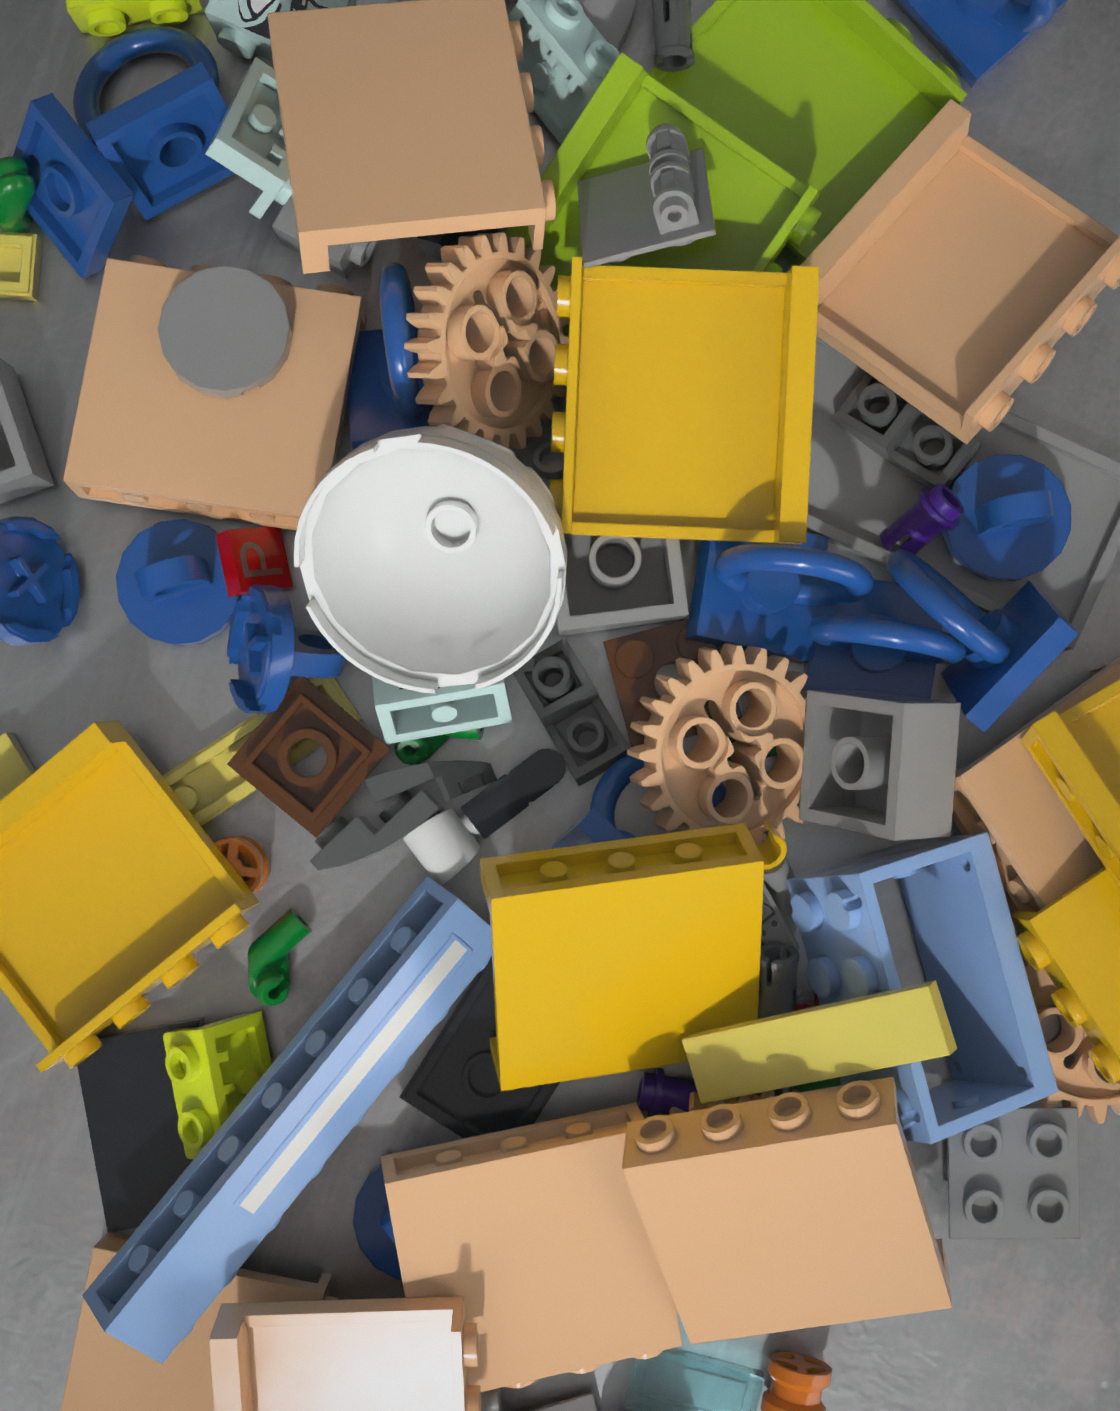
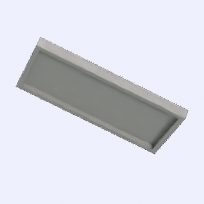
[807,336,1120,651]

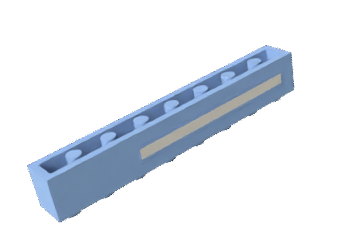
[82,876,492,1364]

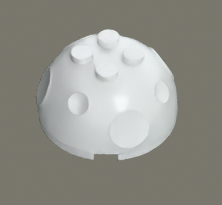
[294,424,567,694]

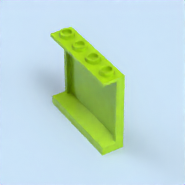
[647,0,968,268]
[504,52,822,337]

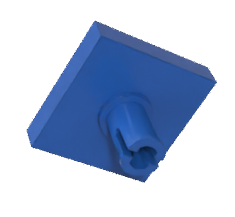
[13,93,134,279]

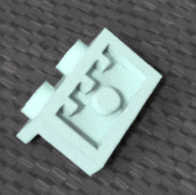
[508,0,620,144]
[205,57,292,219]

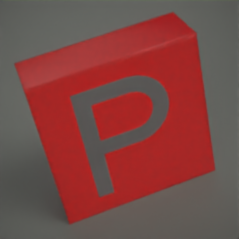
[216,526,293,597]

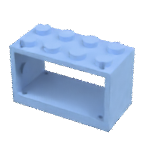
[786,832,1059,1144]

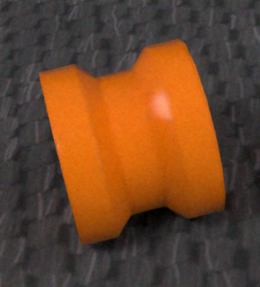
[214,835,271,894]
[760,1351,833,1411]

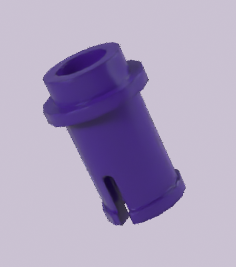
[879,483,964,555]
[636,1068,698,1117]

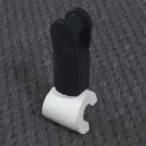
[403,748,566,885]

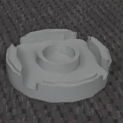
[158,265,292,398]

